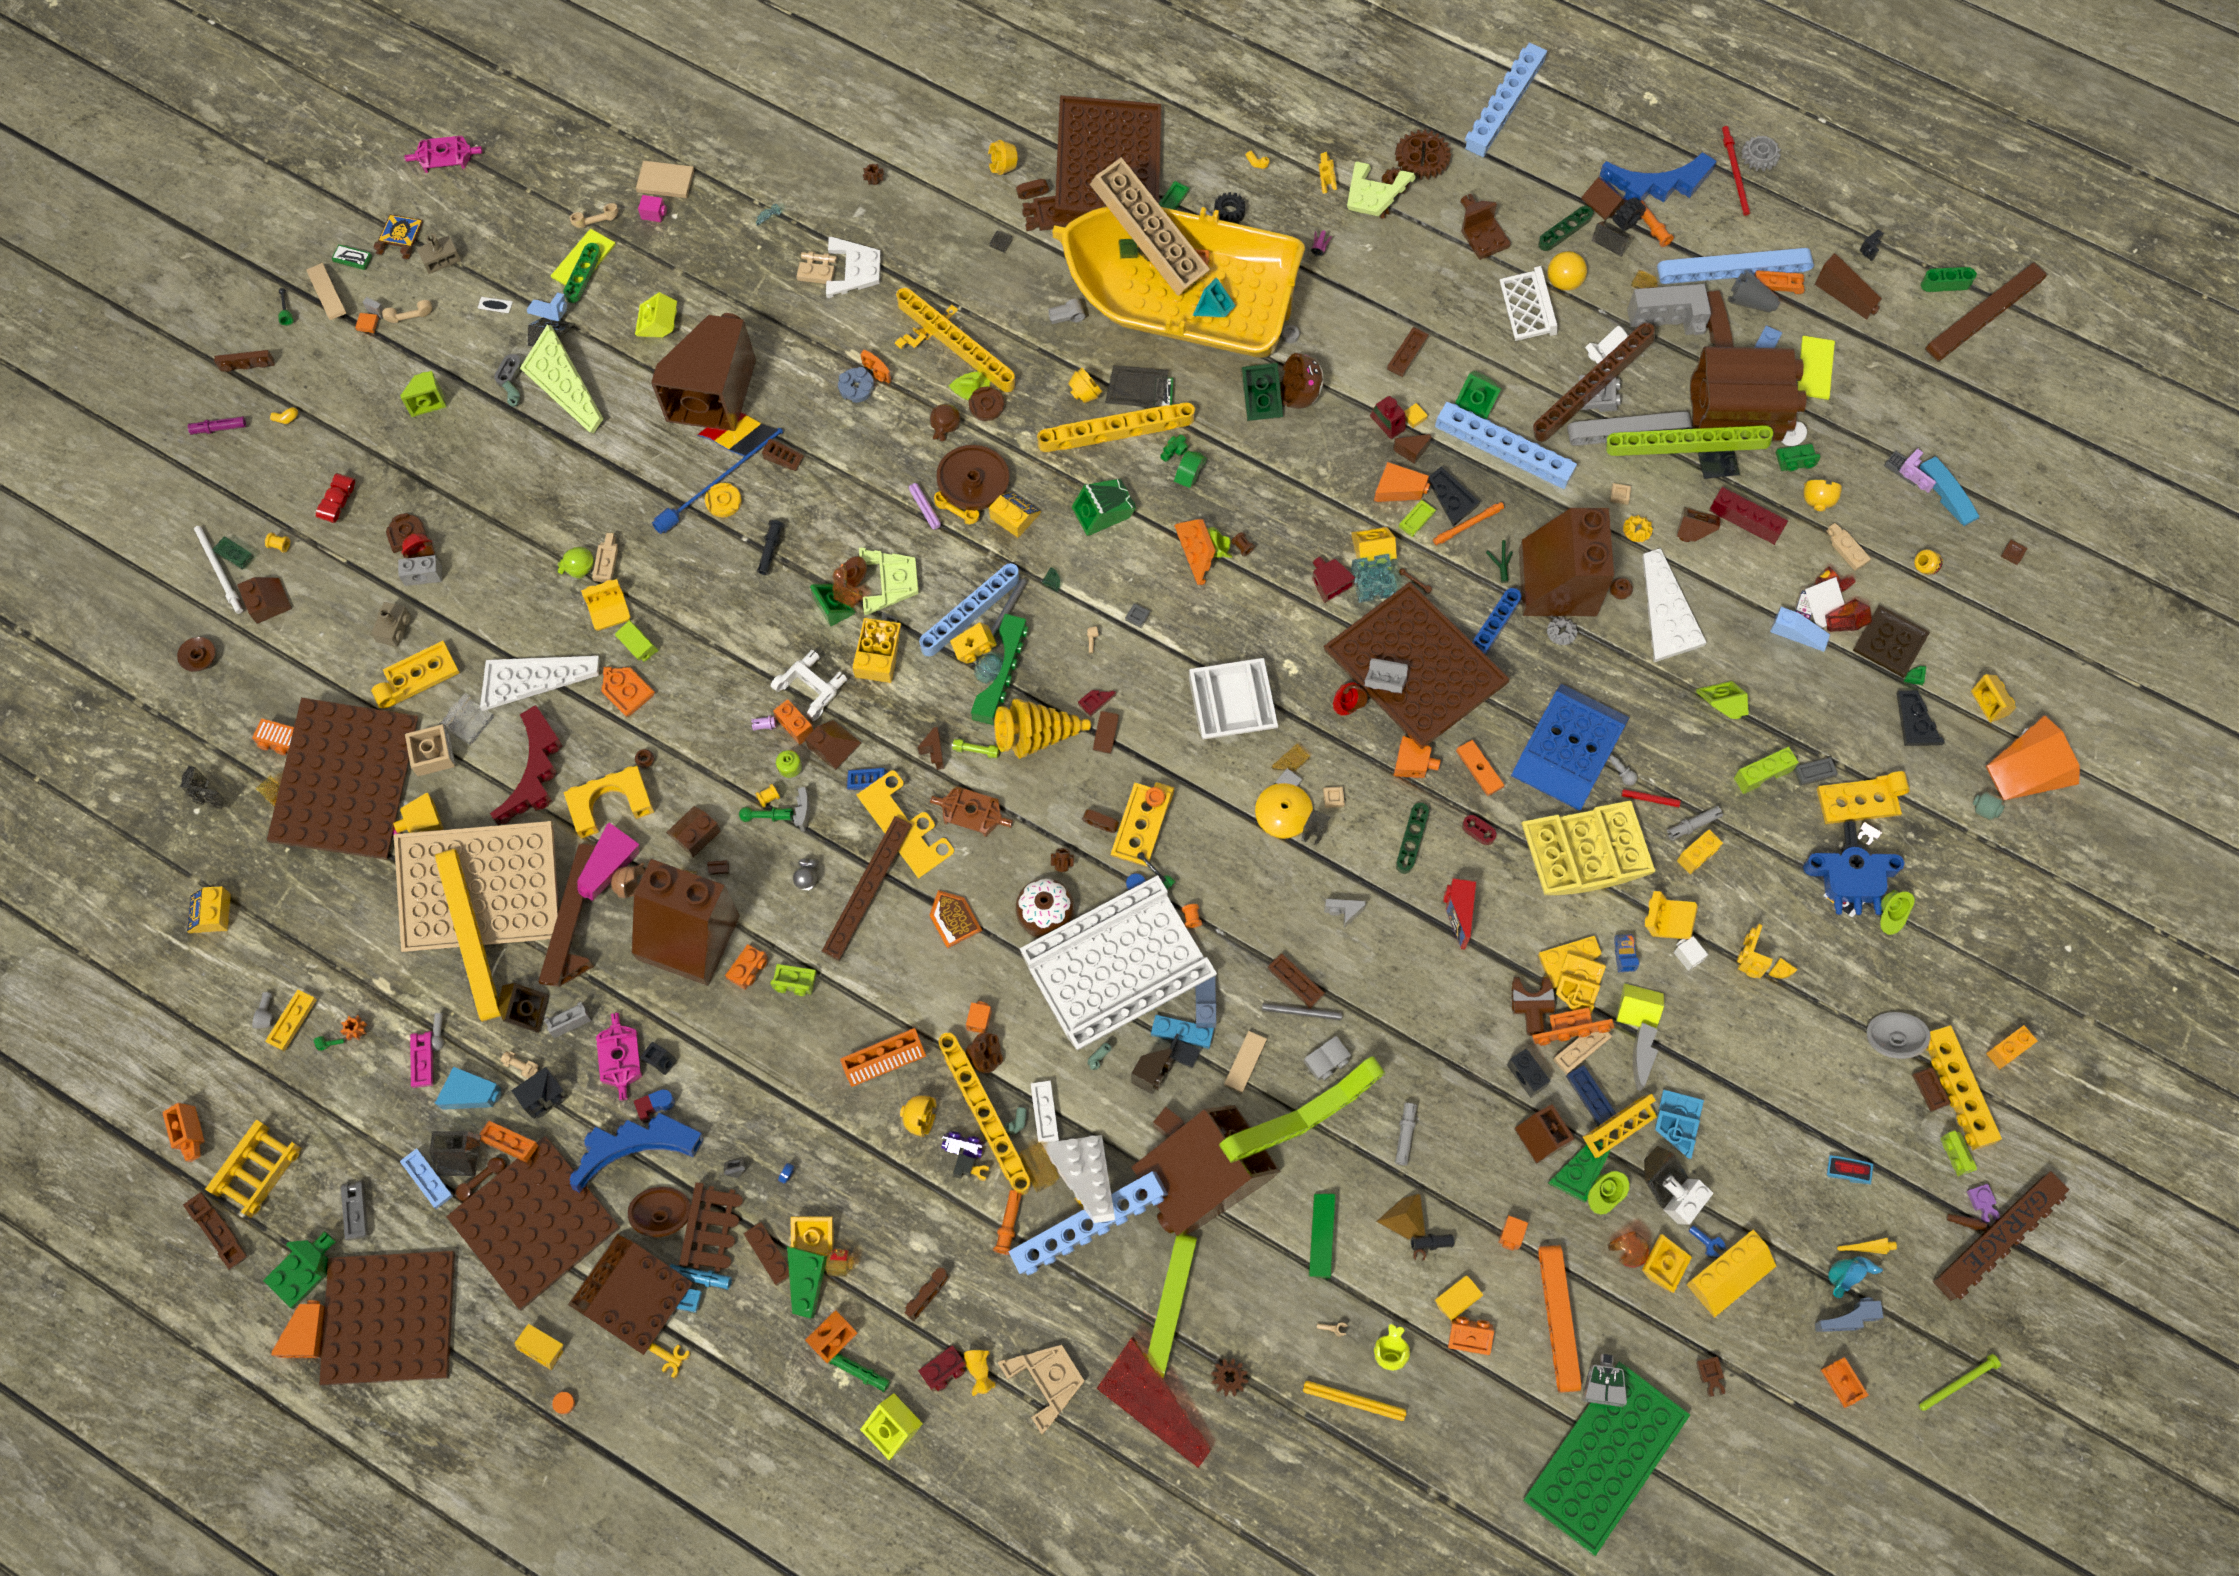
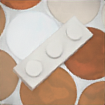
[1031,1081,1059,1144]

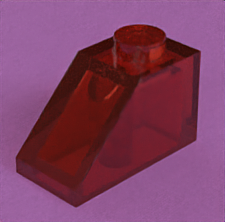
[1825,599,1872,632]

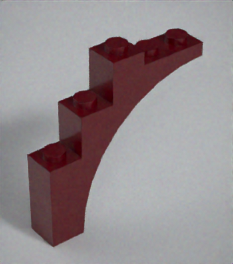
[490,705,563,826]

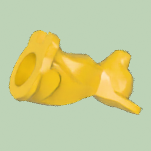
[964,1350,995,1396]

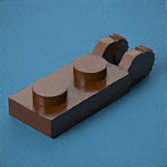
[904,1268,949,1322]

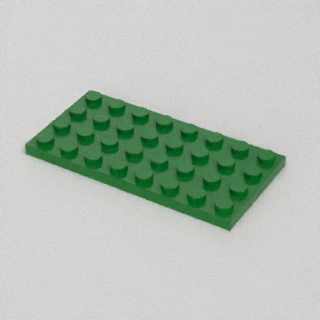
[1522,1361,1690,1557]

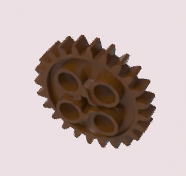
[1395,129,1451,180]

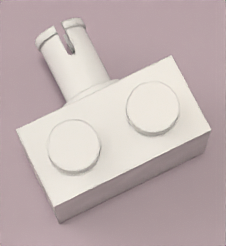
[1663,1176,1713,1225]

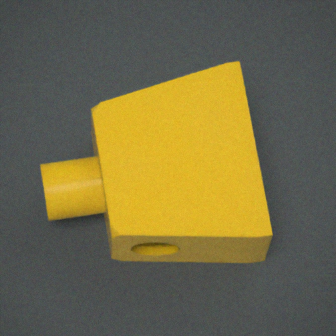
[393,793,444,833]

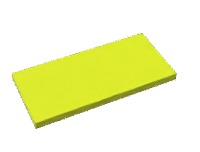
[551,229,616,288]
[1797,336,1835,400]

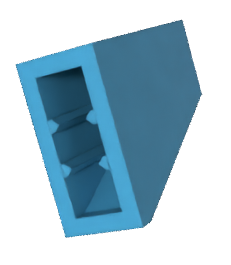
[435,1067,501,1110]

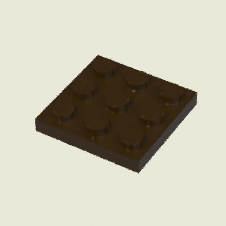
[1853,605,1930,678]

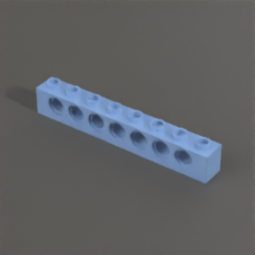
[1465,42,1547,157]
[1435,402,1577,489]
[1009,1171,1168,1276]

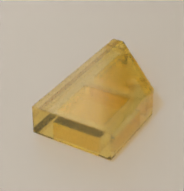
[1631,270,1658,289]
[1271,744,1310,771]

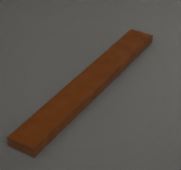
[821,816,912,961]
[539,843,596,987]

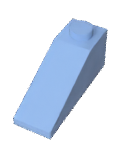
[1770,607,1830,652]

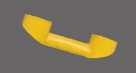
[934,491,979,525]

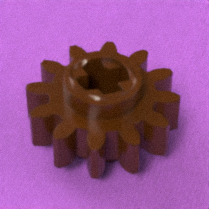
[1211,1359,1248,1397]

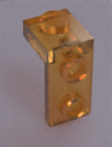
[832,564,863,608]

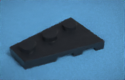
[1896,690,1945,746]

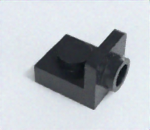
[1859,229,1884,261]
[640,1042,677,1075]

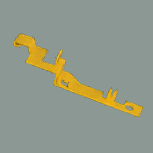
[894,305,958,349]

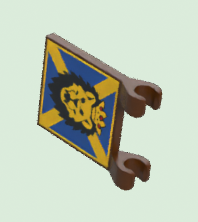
[373,214,423,259]

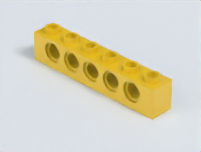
[1926,1026,2002,1151]

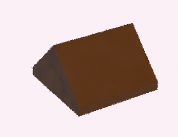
[1581,177,1628,221]

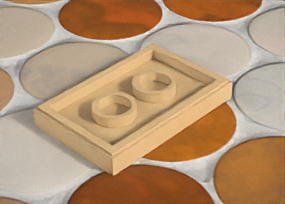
[636,161,694,198]

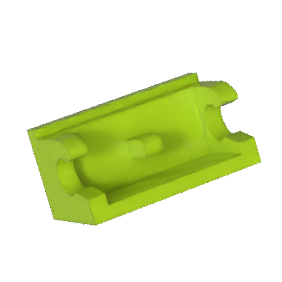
[614,620,659,662]

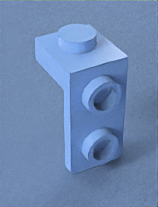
[527,293,567,321]

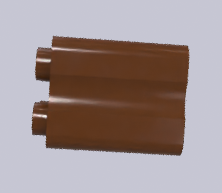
[1690,346,1807,441]

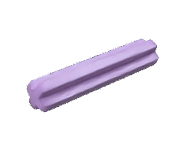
[909,483,941,530]

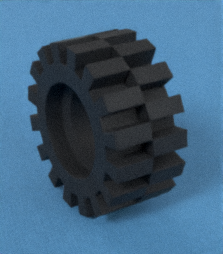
[1214,192,1245,224]
[1613,197,1646,231]

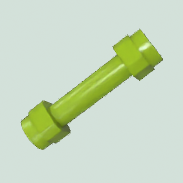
[952,739,999,758]

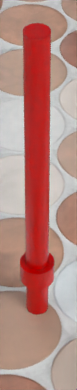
[1722,126,1750,216]

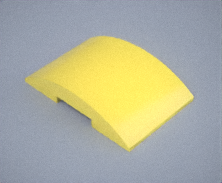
[1521,801,1655,895]

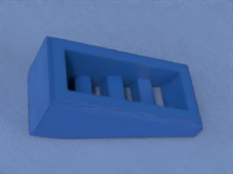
[847,768,889,790]

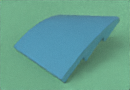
[1655,1089,1704,1159]

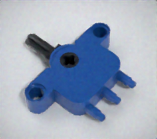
[1803,821,1905,915]

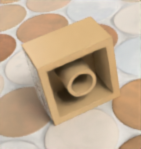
[405,724,455,776]

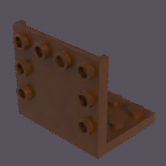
[568,1234,692,1355]

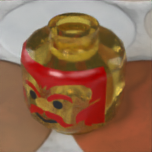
[824,1249,854,1277]

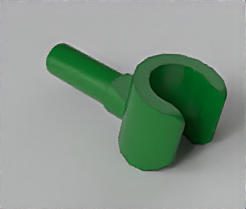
[313,1036,344,1051]

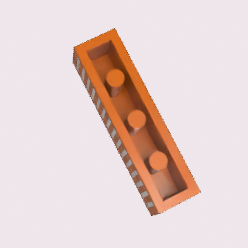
[252,718,294,755]
[840,1028,926,1087]

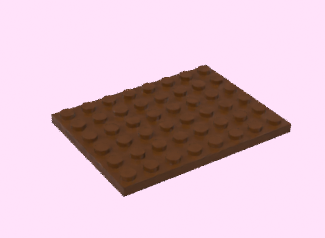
[1055,95,1161,215]
[1323,582,1509,749]
[267,697,419,860]

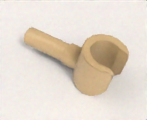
[1087,626,1098,653]
[1317,1323,1347,1337]

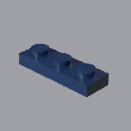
[1566,1065,1616,1126]

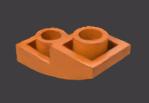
[860,350,891,384]

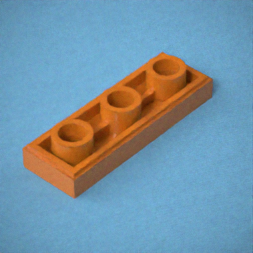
[1456,740,1504,797]

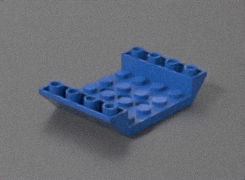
[1511,684,1630,811]

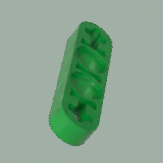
[563,243,601,303]

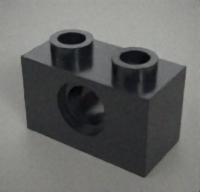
[1507,1048,1551,1098]

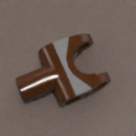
[1511,976,1555,1036]

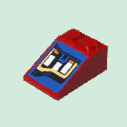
[1443,878,1476,950]

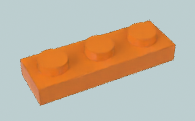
[477,1121,538,1163]

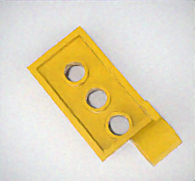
[371,641,460,709]

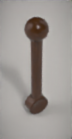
[1399,568,1432,594]

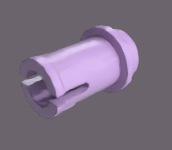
[751,715,777,731]

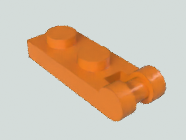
[1754,270,1805,294]

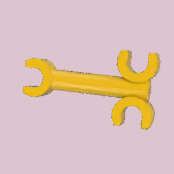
[648,1342,691,1379]

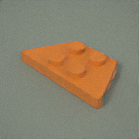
[1174,519,1215,585]

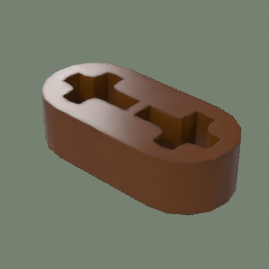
[1016,179,1049,200]
[1082,809,1119,833]

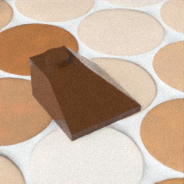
[1677,507,1720,542]
[805,720,862,770]

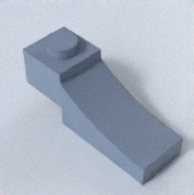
[1195,976,1216,1028]
[1815,1298,1883,1332]

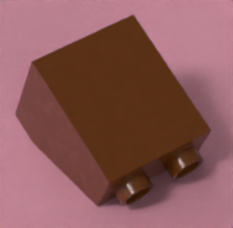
[651,313,756,431]
[1519,508,1614,616]
[632,859,740,986]
[1131,1105,1281,1236]

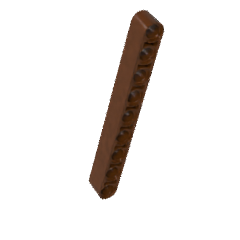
[1925,262,2048,362]
[1533,323,1655,442]

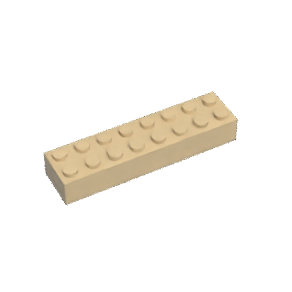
[1090,157,1210,296]

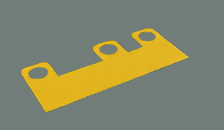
[856,771,954,879]

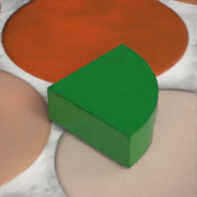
[1903,666,1926,686]

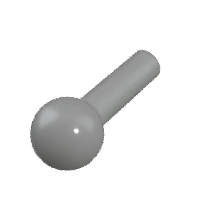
[431,1013,444,1051]

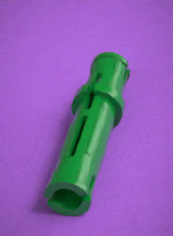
[829,1353,891,1392]

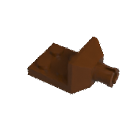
[1460,194,1511,260]

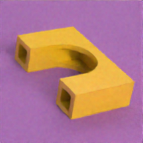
[563,766,654,839]

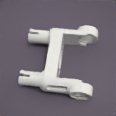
[771,650,847,721]

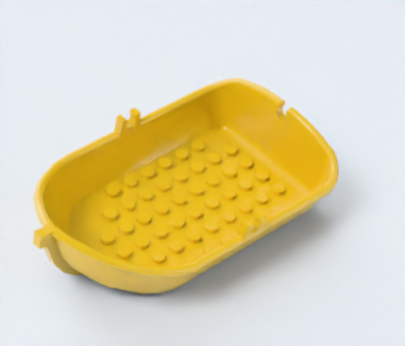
[1052,206,1305,358]

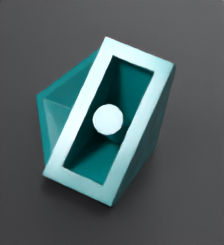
[1192,278,1236,317]

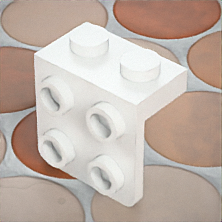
[1585,326,1636,372]

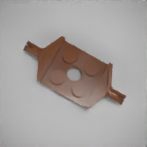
[930,787,1013,837]

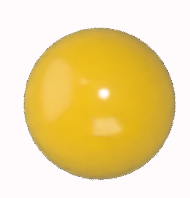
[1547,251,1587,291]

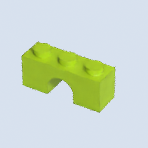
[1734,747,1799,794]

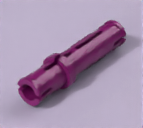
[188,416,246,435]

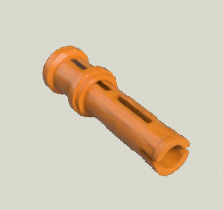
[1640,200,1674,247]
[993,1190,1022,1255]

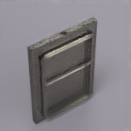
[1105,365,1169,408]

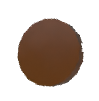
[968,386,1004,421]

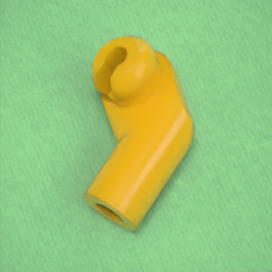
[1245,151,1270,169]

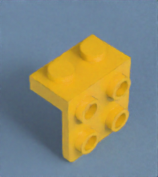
[581,579,631,631]
[1645,891,1698,939]
[1737,923,1773,978]

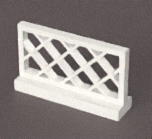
[1500,266,1557,341]

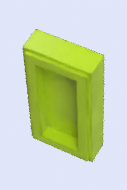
[1399,499,1436,537]

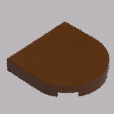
[386,513,428,553]

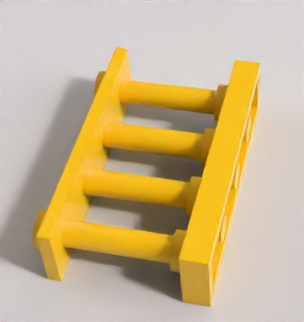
[205,1120,302,1218]

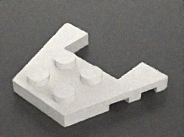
[826,237,881,298]

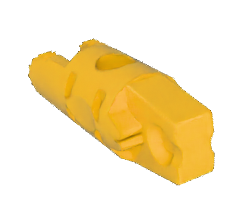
[1318,152,1337,194]

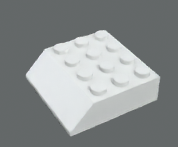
[1189,658,1278,740]

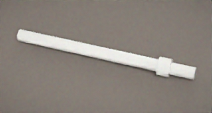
[194,526,243,614]

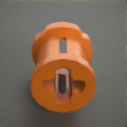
[1182,904,1202,929]

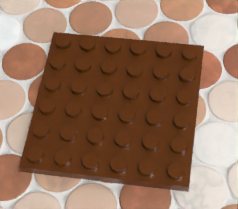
[446,1136,620,1311]
[319,1251,455,1386]

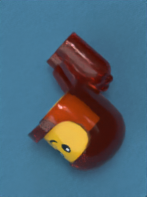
[1815,566,1856,592]

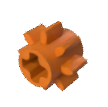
[340,1015,367,1041]

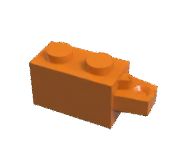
[162,1103,205,1162]

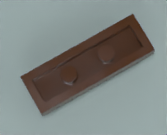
[1387,327,1429,377]
[214,350,274,372]
[1267,953,1325,1009]
[743,1222,789,1286]

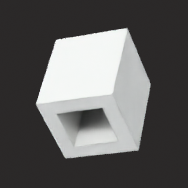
[1674,936,1708,971]

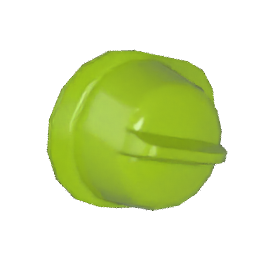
[1880,890,1915,935]
[1588,1171,1629,1215]

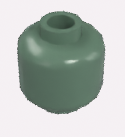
[1973,792,2005,820]

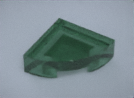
[1042,567,1060,592]

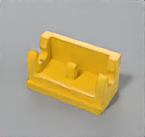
[515,1323,564,1371]

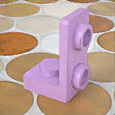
[1899,449,1936,493]

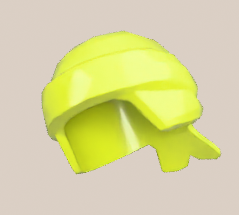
[1374,1324,1410,1370]

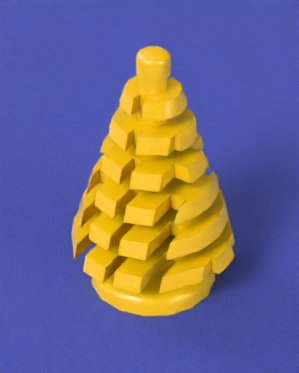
[994,698,1091,759]

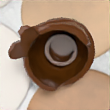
[930,404,960,442]

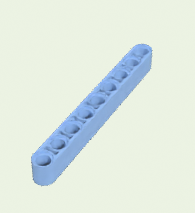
[1657,248,1814,284]

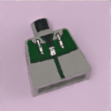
[1582,1354,1627,1407]

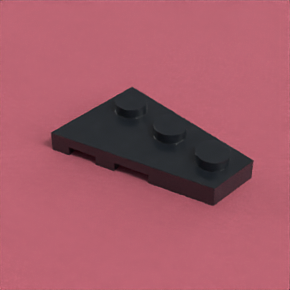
[1428,466,1480,527]

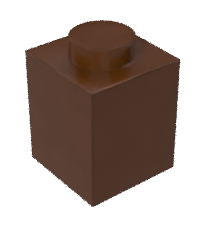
[1153,1107,1185,1138]

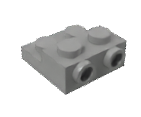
[1579,375,1621,412]

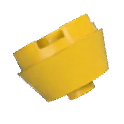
[988,140,1018,175]
[1068,367,1103,403]

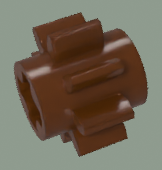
[863,164,884,185]
[1051,848,1074,872]

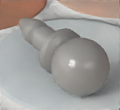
[1610,755,1637,786]

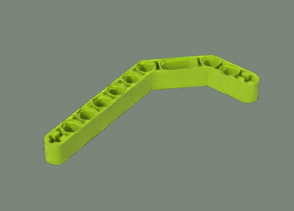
[1219,1056,1385,1163]

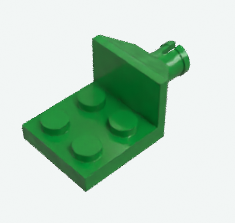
[263,1231,336,1309]

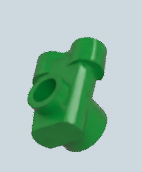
[1160,434,1189,462]

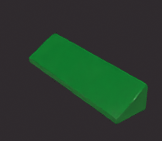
[1309,1194,1335,1279]

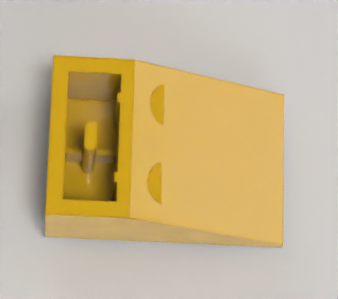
[852,618,901,683]

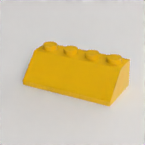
[1686,1230,1776,1318]

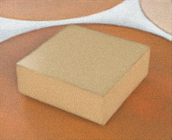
[1610,483,1631,505]
[1323,787,1344,808]

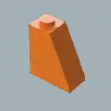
[1374,462,1430,502]
[272,1300,325,1358]

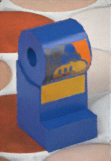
[1614,934,1639,972]

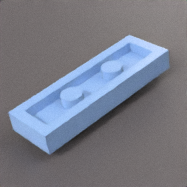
[400,1148,453,1209]

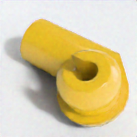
[270,407,298,424]

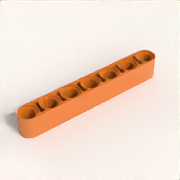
[1538,1245,1581,1393]

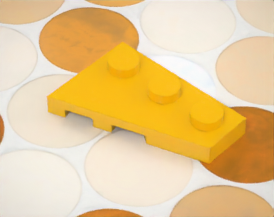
[1538,936,1602,990]

